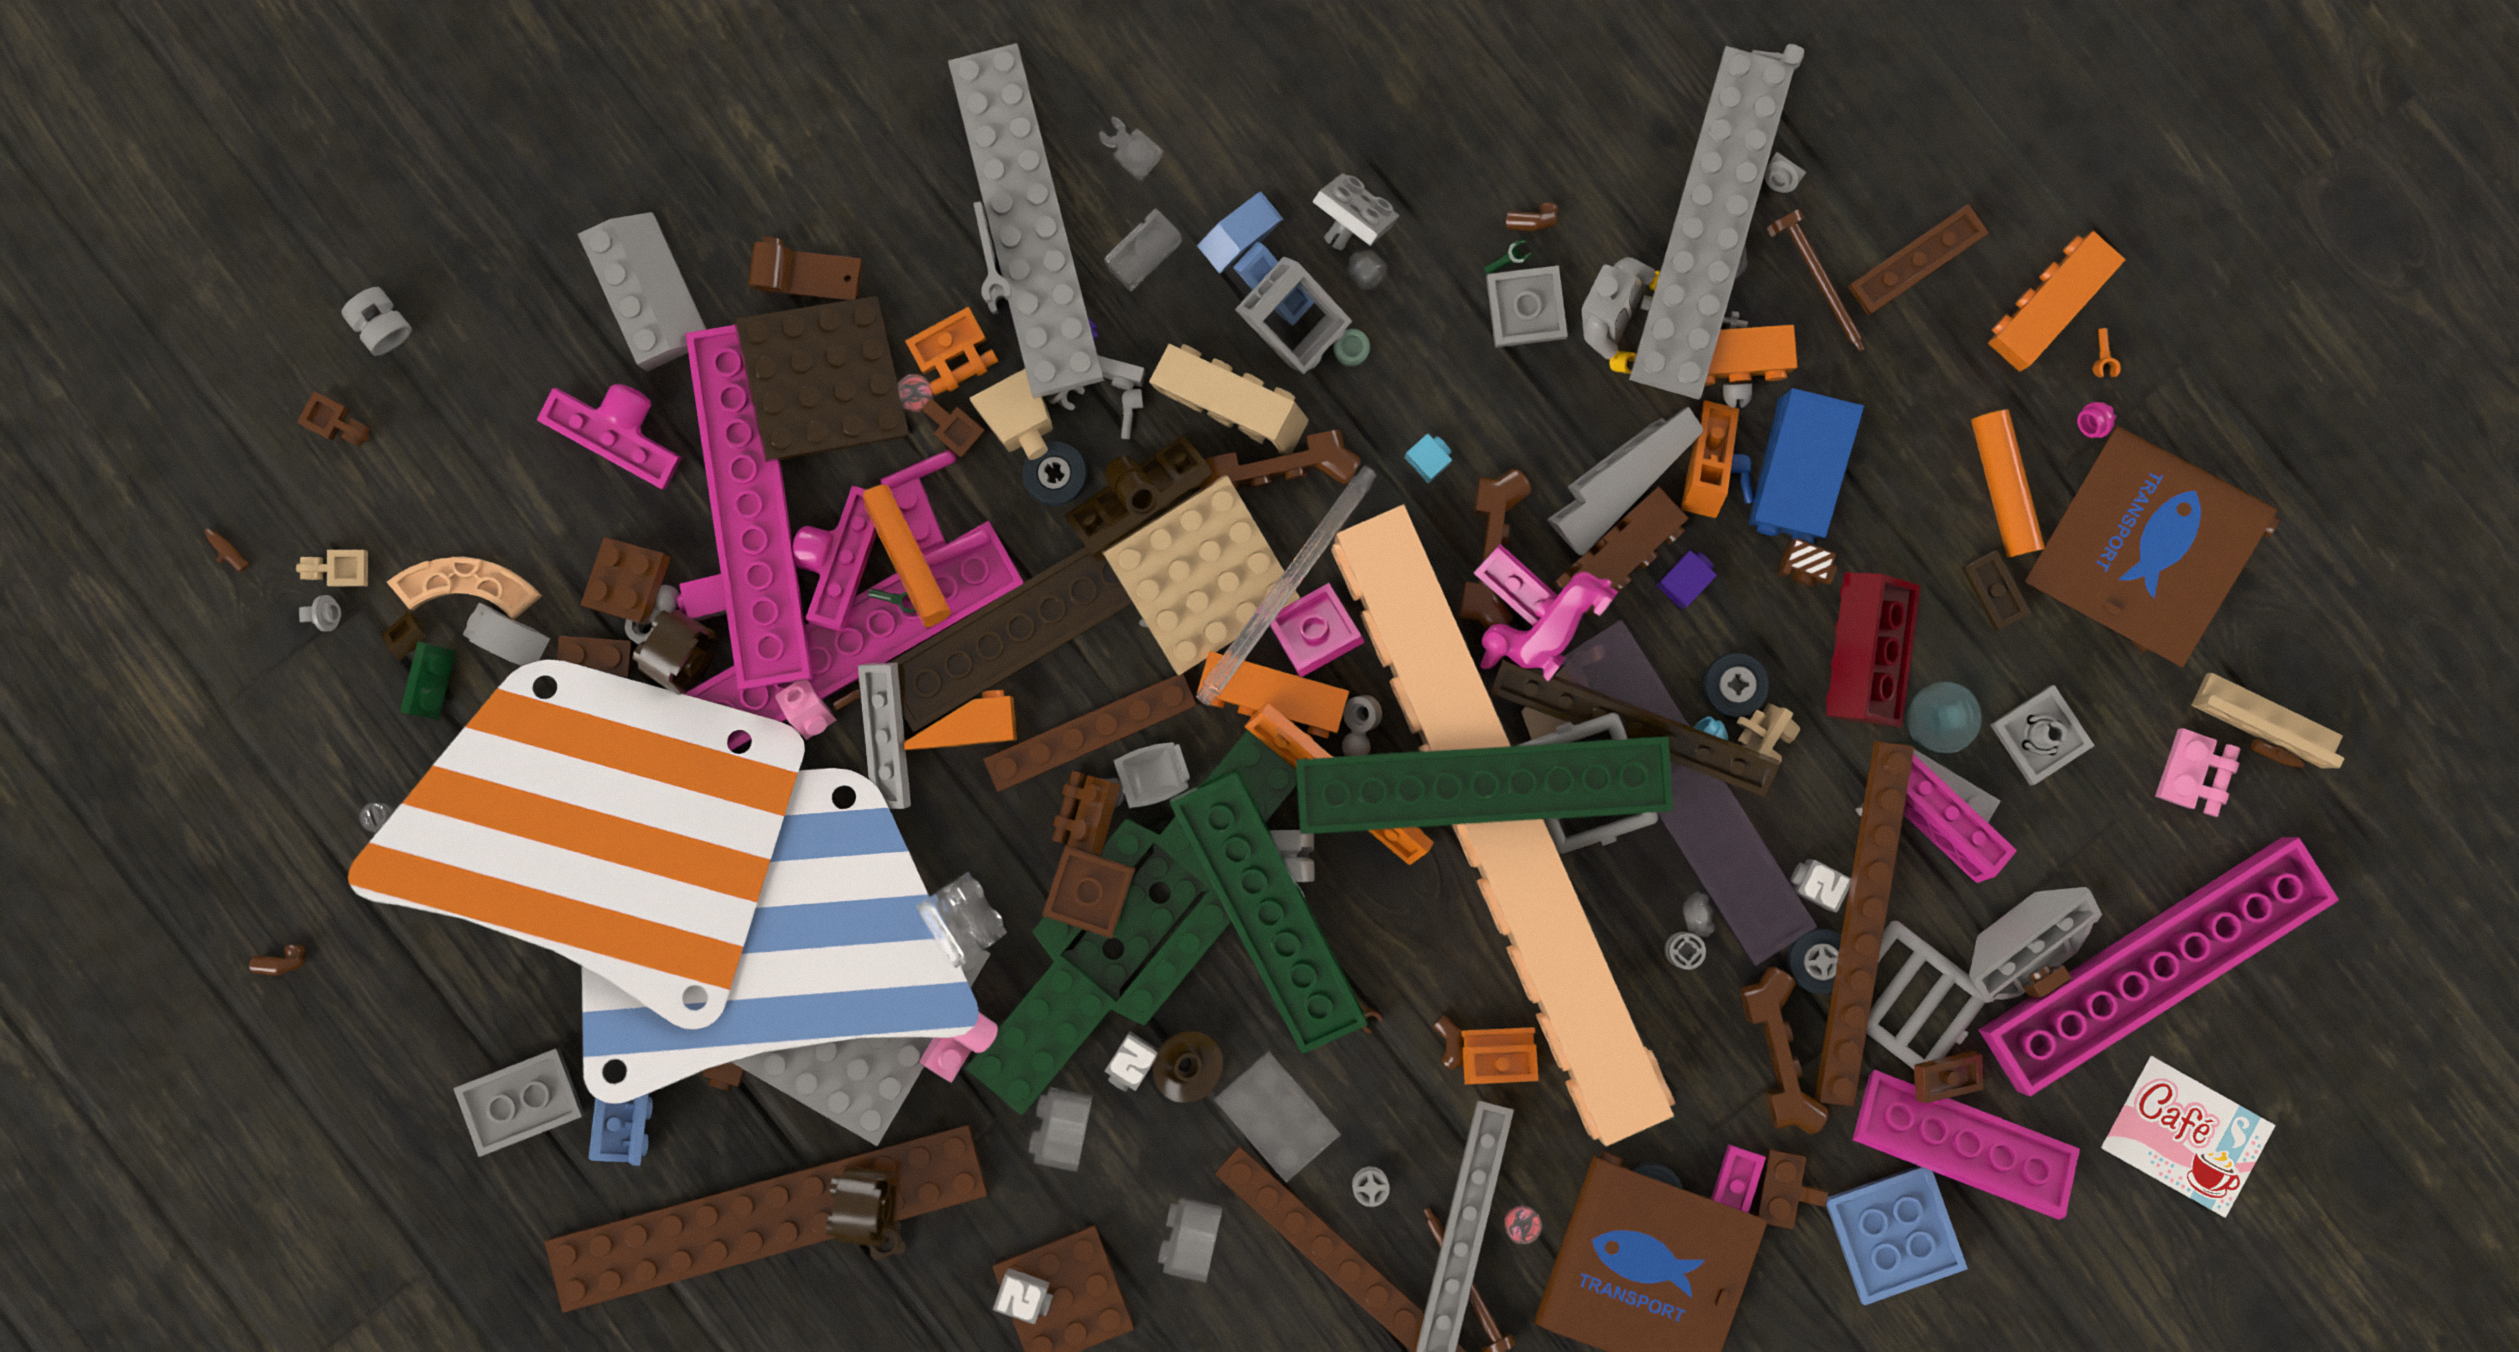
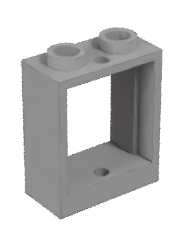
[1235,257,1352,374]

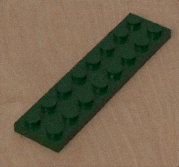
[1170,768,1368,1054]

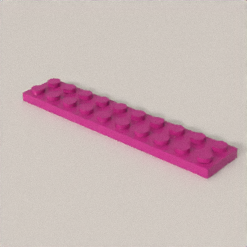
[686,325,813,690]
[684,521,1024,752]

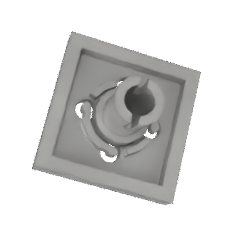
[1313,173,1400,250]
[1990,685,2094,785]

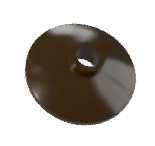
[1153,1031,1223,1103]

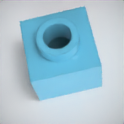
[1404,434,1452,484]

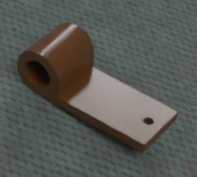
[748,237,863,301]

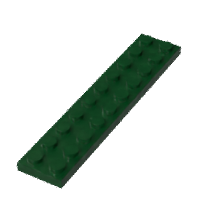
[1296,737,1674,834]

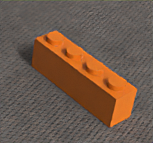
[1988,231,2126,372]
[1704,325,1797,386]
[1197,651,1349,739]

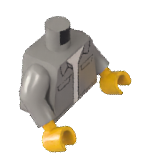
[1582,257,1660,374]

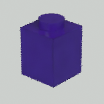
[1655,550,1717,609]

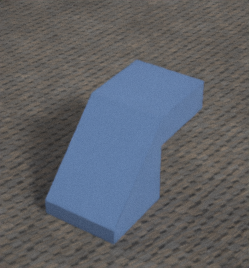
[1197,192,1283,273]
[1233,241,1314,325]

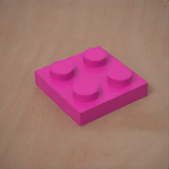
[1267,583,1364,678]

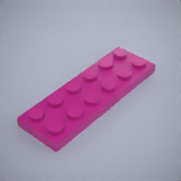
[1853,1070,2080,1220]

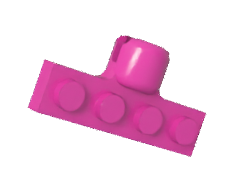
[537,384,682,489]
[792,486,877,632]

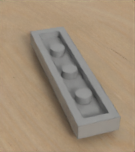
[858,663,911,809]

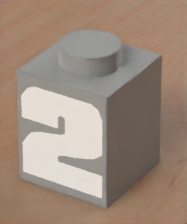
[1790,859,1851,912]
[1105,1031,1158,1091]
[993,1268,1053,1325]

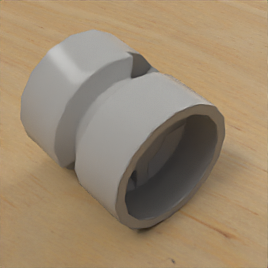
[341,287,412,356]
[1269,830,1315,882]

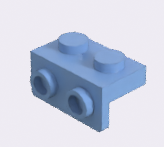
[589,1093,653,1165]

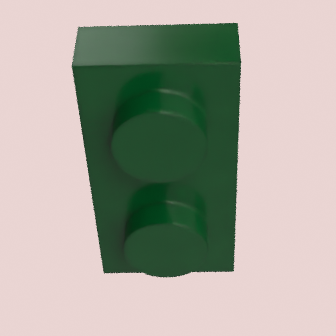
[400,641,456,720]

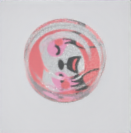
[898,374,933,412]
[1504,1206,1542,1244]

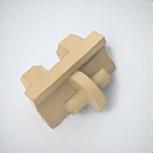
[1736,703,1800,763]

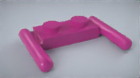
[881,449,989,568]

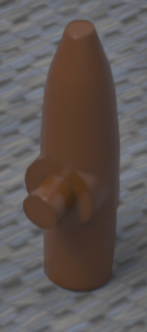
[204,528,249,572]
[2251,738,2305,768]

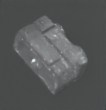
[1104,208,1182,292]

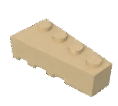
[1149,344,1309,456]

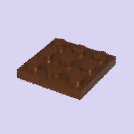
[992,1224,1135,1352]

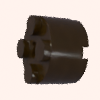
[633,610,719,695]
[826,1167,897,1247]

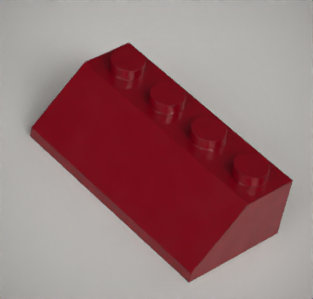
[1826,572,1921,728]

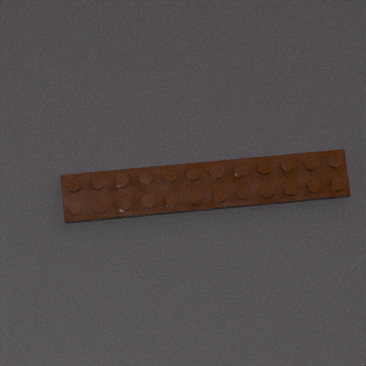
[545,1123,988,1313]

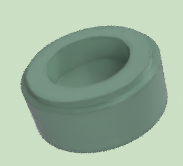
[1334,329,1370,366]

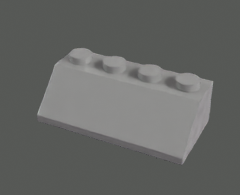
[578,212,707,372]

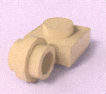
[296,550,368,587]

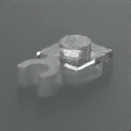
[1099,117,1164,181]

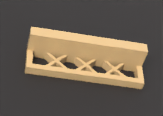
[2191,673,2344,768]

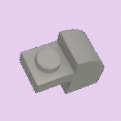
[463,603,550,666]

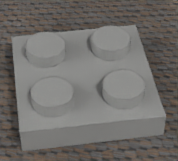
[1486,266,1568,348]

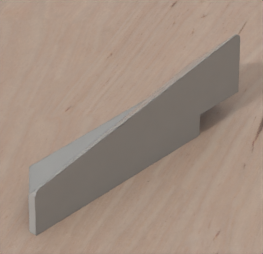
[1547,407,1703,555]

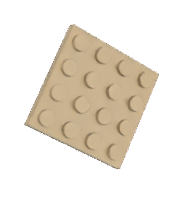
[1102,475,1300,675]

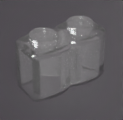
[1029,1087,1093,1172]
[1158,1197,1223,1283]

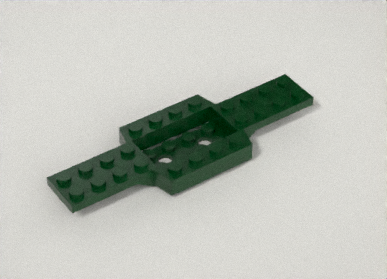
[966,730,1297,1115]

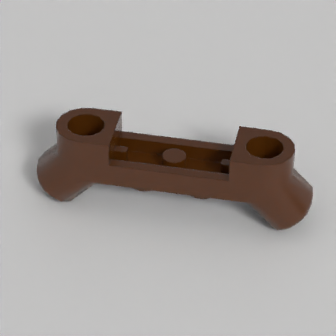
[1196,430,1361,493]
[1459,469,1531,632]
[1740,966,1829,1134]

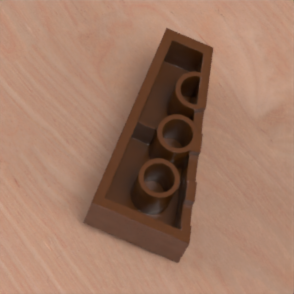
[1549,487,1688,618]

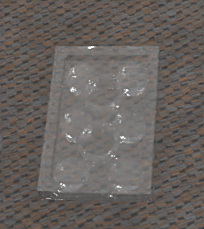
[1214,1051,1341,1183]

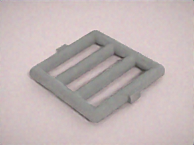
[1518,713,1658,854]
[1866,921,1986,1069]

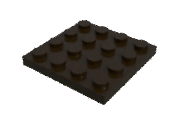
[734,296,909,463]

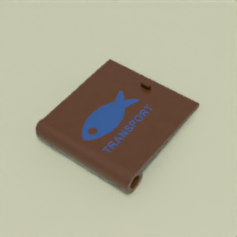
[2025,425,2280,668]
[1534,1151,1768,1352]

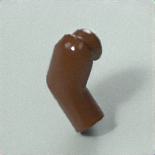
[1506,202,1559,231]
[249,944,307,976]
[1432,1014,1464,1070]

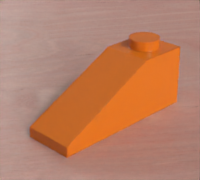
[1681,400,1739,518]
[904,690,1017,750]

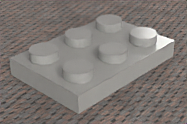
[453,1047,585,1157]

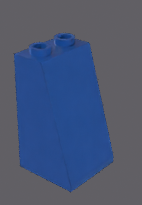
[1748,388,1864,545]

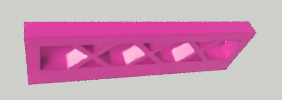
[1903,753,2017,883]

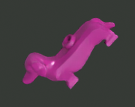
[1480,572,1618,681]

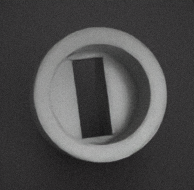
[1723,382,1752,408]

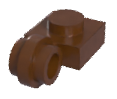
[296,391,371,447]

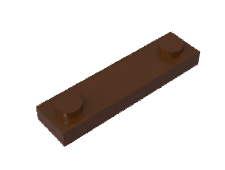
[1848,204,1989,316]

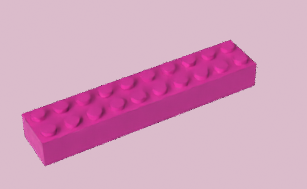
[1978,837,2339,1096]

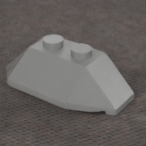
[1969,887,2102,1003]

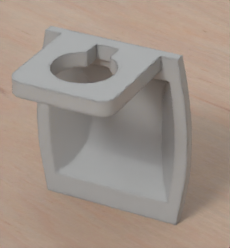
[1114,742,1190,808]

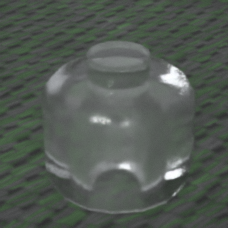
[1347,249,1388,291]

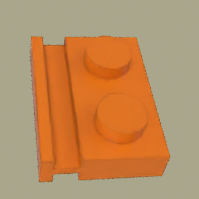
[1461,1028,1539,1085]

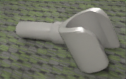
[1752,44,1804,70]
[1121,389,1143,439]

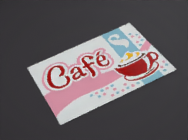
[2101,1056,2276,1218]

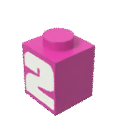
[677,574,727,621]

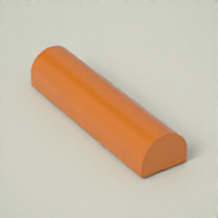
[1971,409,2045,558]
[862,485,951,628]

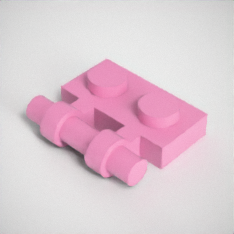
[2155,728,2240,817]

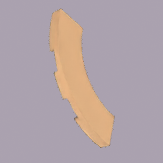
[387,557,542,619]

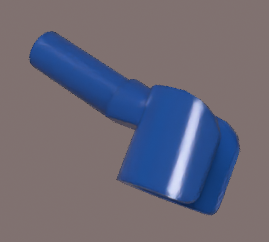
[1730,454,1754,503]

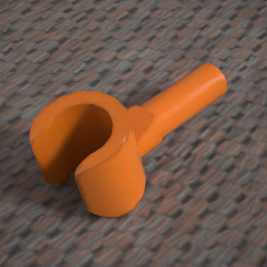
[2093,328,2121,377]

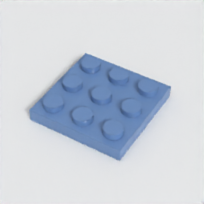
[1826,1166,1968,1306]

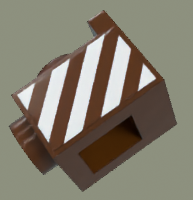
[1776,538,1837,587]

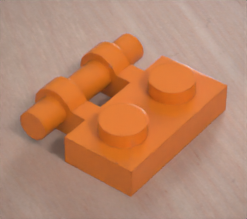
[905,307,999,396]

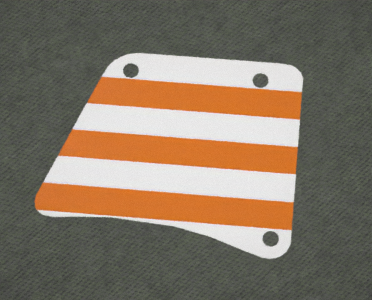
[348,659,805,1030]

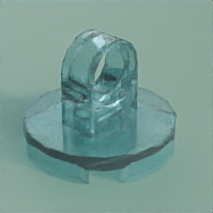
[1906,682,1981,753]

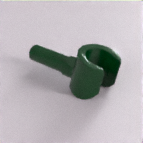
[1484,239,1534,274]
[868,588,916,613]

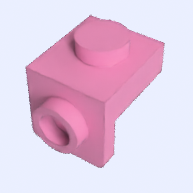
[775,680,836,740]

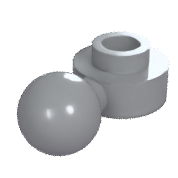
[625,585,679,644]
[1342,695,1382,756]

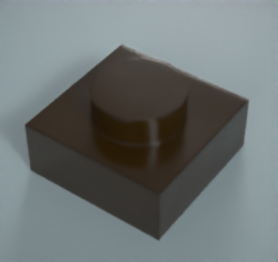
[382,611,427,660]

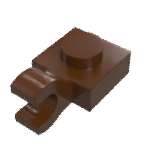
[922,398,985,459]

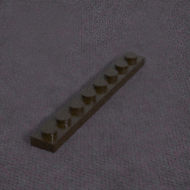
[1490,656,1780,797]

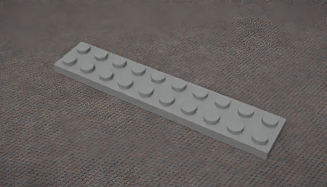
[948,43,1104,399]
[1629,46,1795,400]

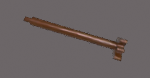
[1766,209,1865,352]
[1423,1207,1516,1352]

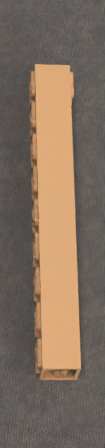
[1331,504,1675,1146]

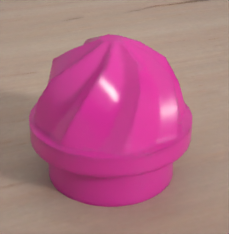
[2077,402,2117,438]

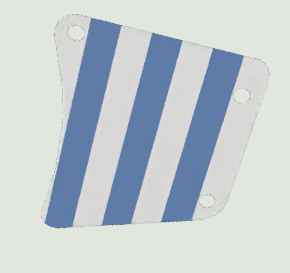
[582,768,979,1104]

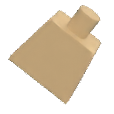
[970,369,1053,460]

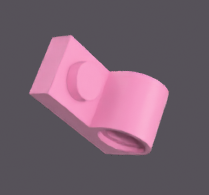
[918,1013,998,1083]

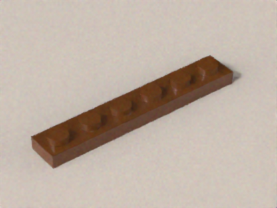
[983,673,1197,792]

